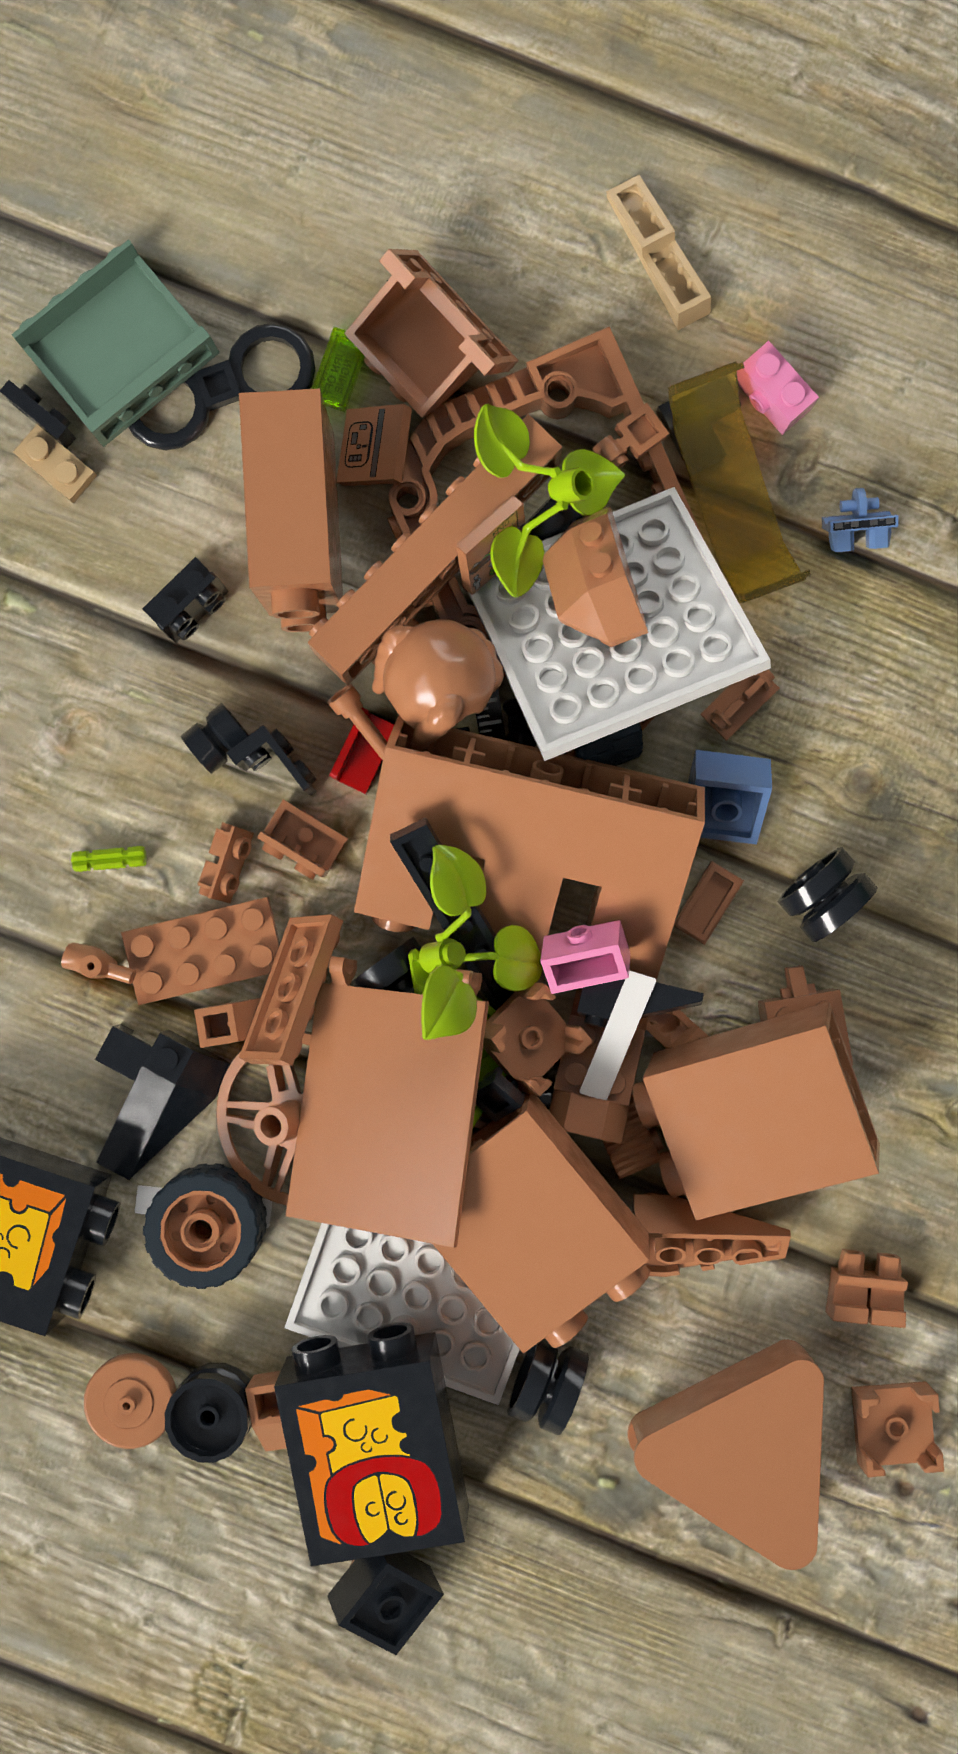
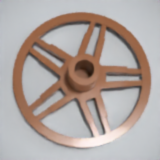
[216,1031,312,1206]

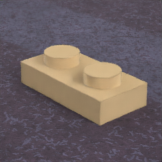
[13,424,97,504]

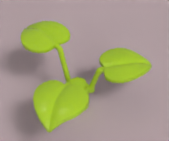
[474,403,625,598]
[419,845,542,1040]

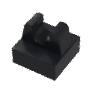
[476,1067,525,1122]

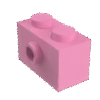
[733,341,819,435]
[540,920,630,994]

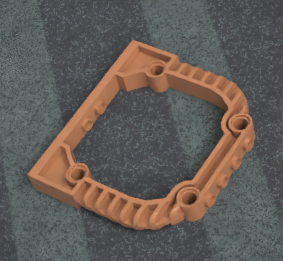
[387,326,704,677]

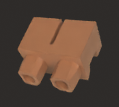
[825,1249,908,1328]

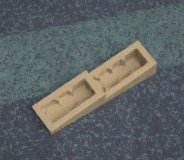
[606,175,711,330]

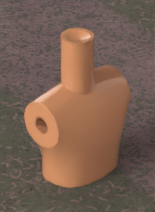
[61,942,136,984]

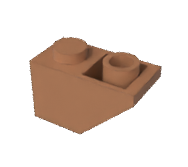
[194,997,261,1048]
[245,1370,286,1452]

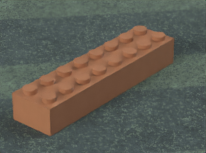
[307,414,562,685]

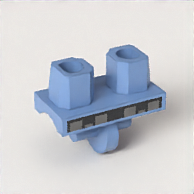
[822,488,898,552]

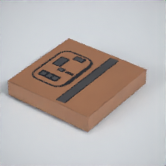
[336,404,412,486]

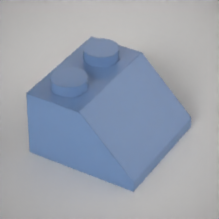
[688,750,772,845]

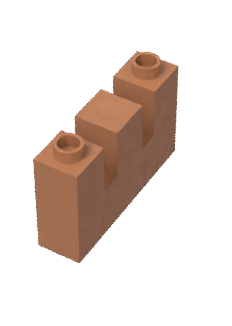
[354,715,705,981]

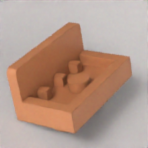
[257,799,349,880]

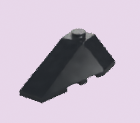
[96,1029,231,1180]

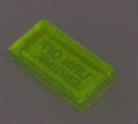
[312,327,365,412]

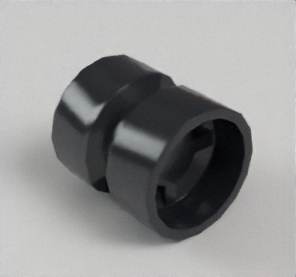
[181,703,249,774]

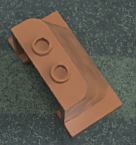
[344,249,519,418]

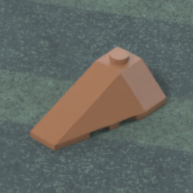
[631,1193,791,1277]

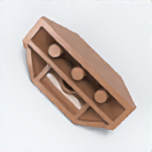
[543,506,649,647]

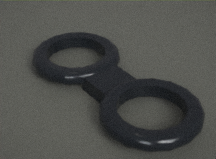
[128,323,316,451]

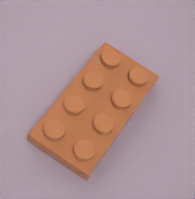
[121,897,280,1005]
[239,914,343,1066]

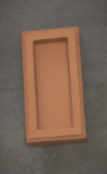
[673,861,744,945]

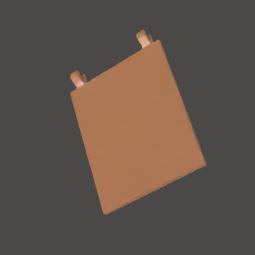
[286,956,489,1248]

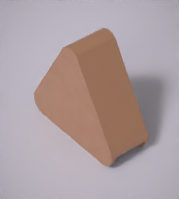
[627,1339,824,1570]

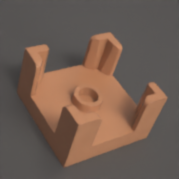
[483,982,593,1096]
[851,1381,944,1477]

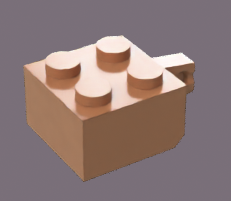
[758,965,853,1066]

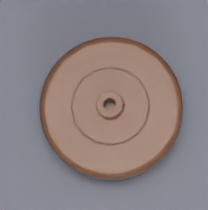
[84,1353,177,1449]

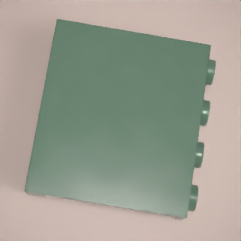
[11,239,220,447]

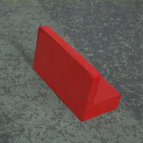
[329,707,394,795]

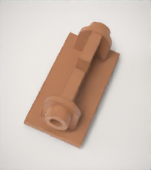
[700,670,780,741]
[197,822,254,903]

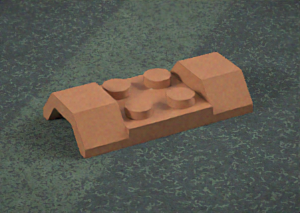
[550,988,649,1144]

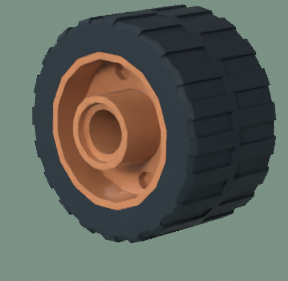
[143,1163,267,1289]

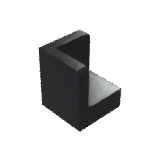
[95,1024,152,1081]

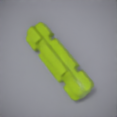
[71,846,147,872]

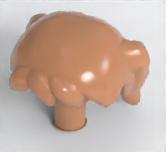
[372,620,504,752]

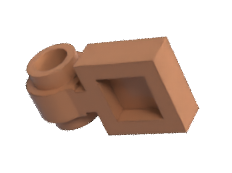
[592,403,670,469]

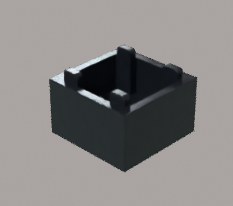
[327,1552,444,1655]

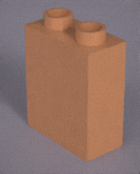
[239,388,343,632]
[633,1002,880,1220]
[433,1093,650,1354]

